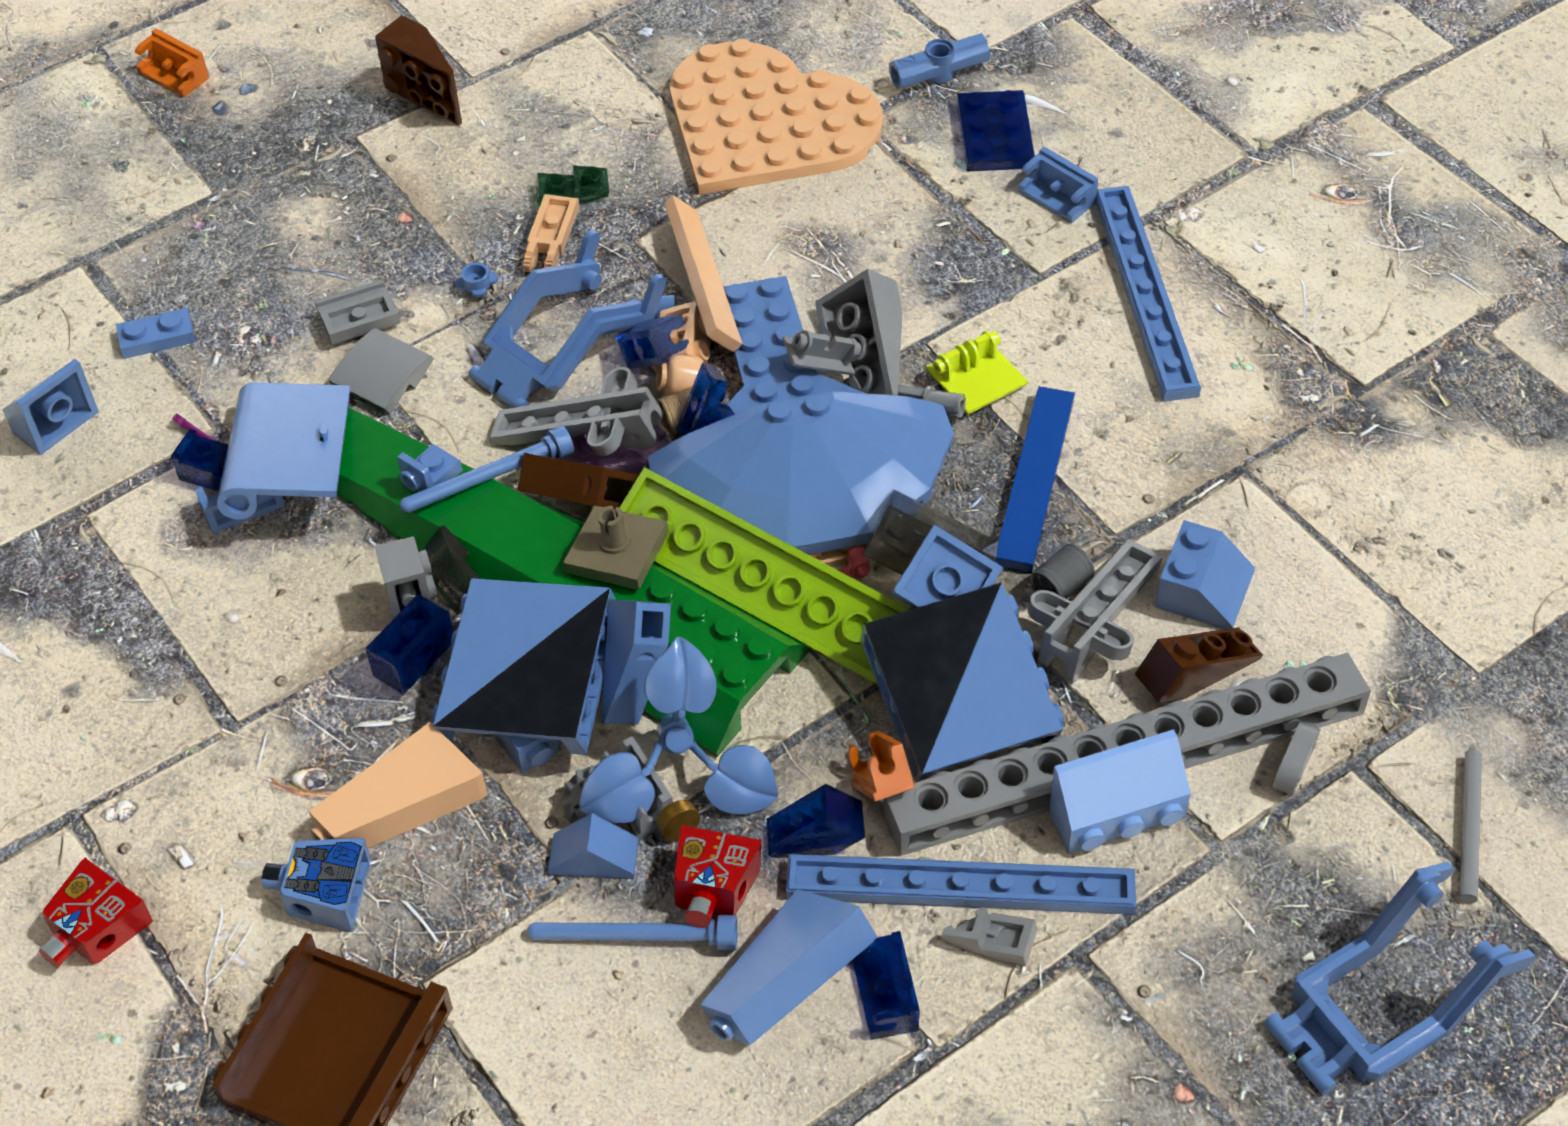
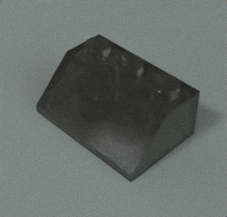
[862,489,999,575]

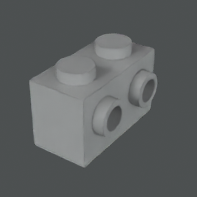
[374,536,438,631]

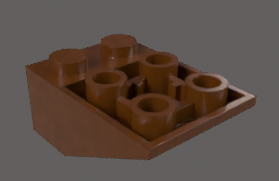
[375,15,462,126]

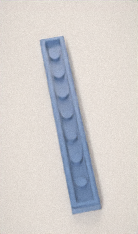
[1096,186,1201,402]
[786,854,1136,914]

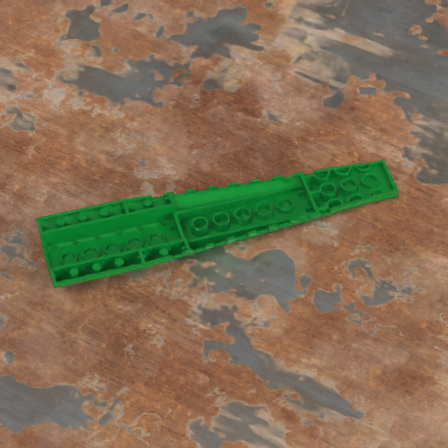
[321,407,811,757]

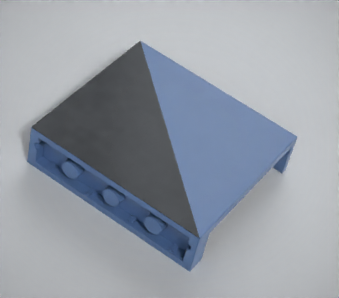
[432,579,616,755]
[860,582,1064,783]

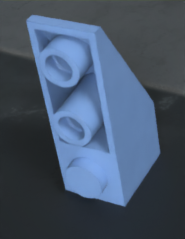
[601,599,671,724]

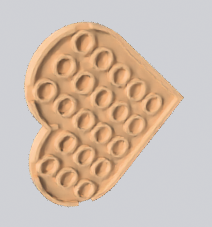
[670,39,883,195]

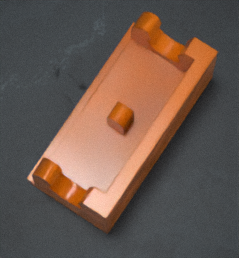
[135,28,209,97]
[847,731,915,801]

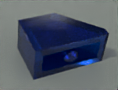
[766,784,865,858]

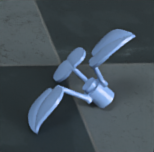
[579,637,778,823]

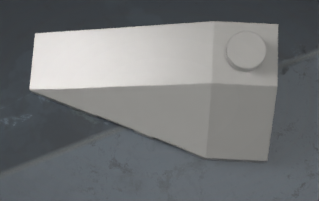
[815,269,902,396]

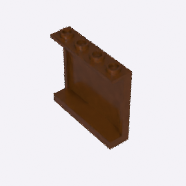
[212,933,453,1126]

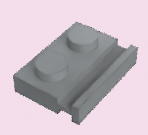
[314,279,400,345]

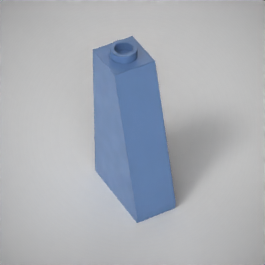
[700,889,877,1045]

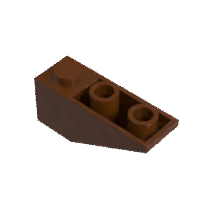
[517,452,640,510]
[1135,627,1263,703]

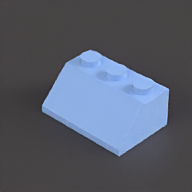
[1048,729,1191,853]

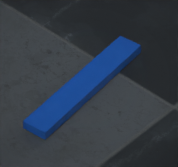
[994,386,1075,573]

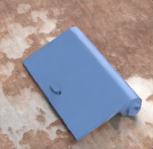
[217,382,351,520]

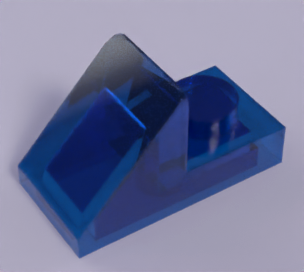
[676,363,735,437]

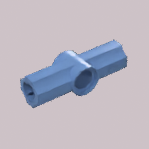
[889,33,990,89]

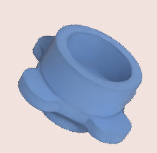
[455,262,498,297]

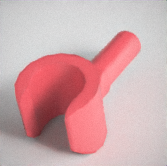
[838,547,870,578]

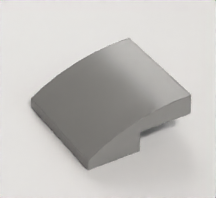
[328,328,434,414]

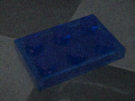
[957,90,1035,172]

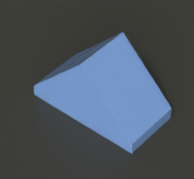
[548,813,639,879]

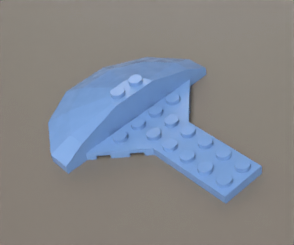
[647,276,954,555]

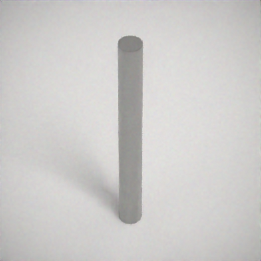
[1460,750,1482,904]

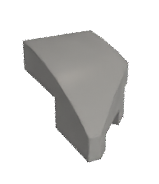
[942,906,1038,966]

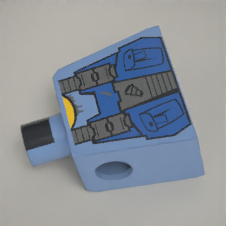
[262,838,371,932]

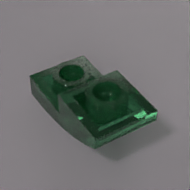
[535,165,609,206]

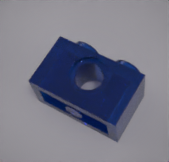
[365,594,454,695]

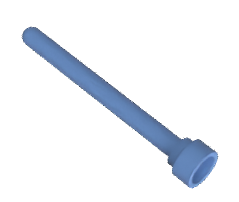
[400,426,574,513]
[527,915,738,950]

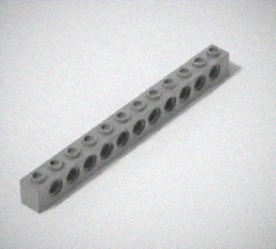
[883,652,1371,856]

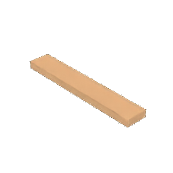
[665,195,742,352]

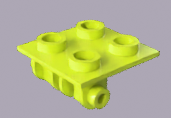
[925,330,1029,415]

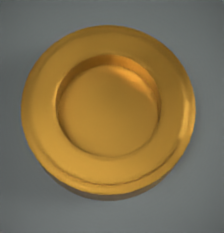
[656,800,701,842]

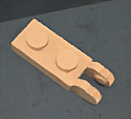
[523,194,580,273]

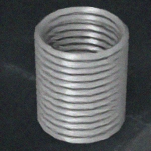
[1030,544,1095,599]

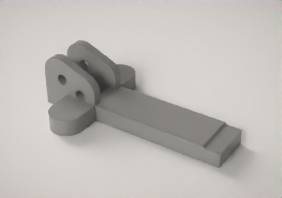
[490,367,663,456]
[1028,539,1163,682]

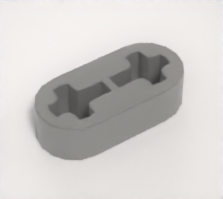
[1272,721,1321,796]

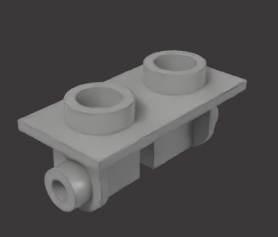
[782,330,861,375]

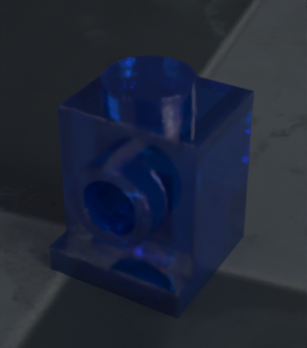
[171,429,228,492]

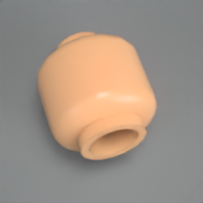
[656,354,712,397]

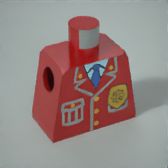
[674,825,761,928]
[39,858,153,968]

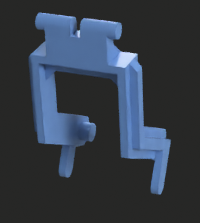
[468,230,667,408]
[1263,861,1536,1096]

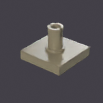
[563,505,669,590]

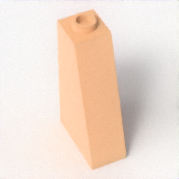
[309,722,488,848]

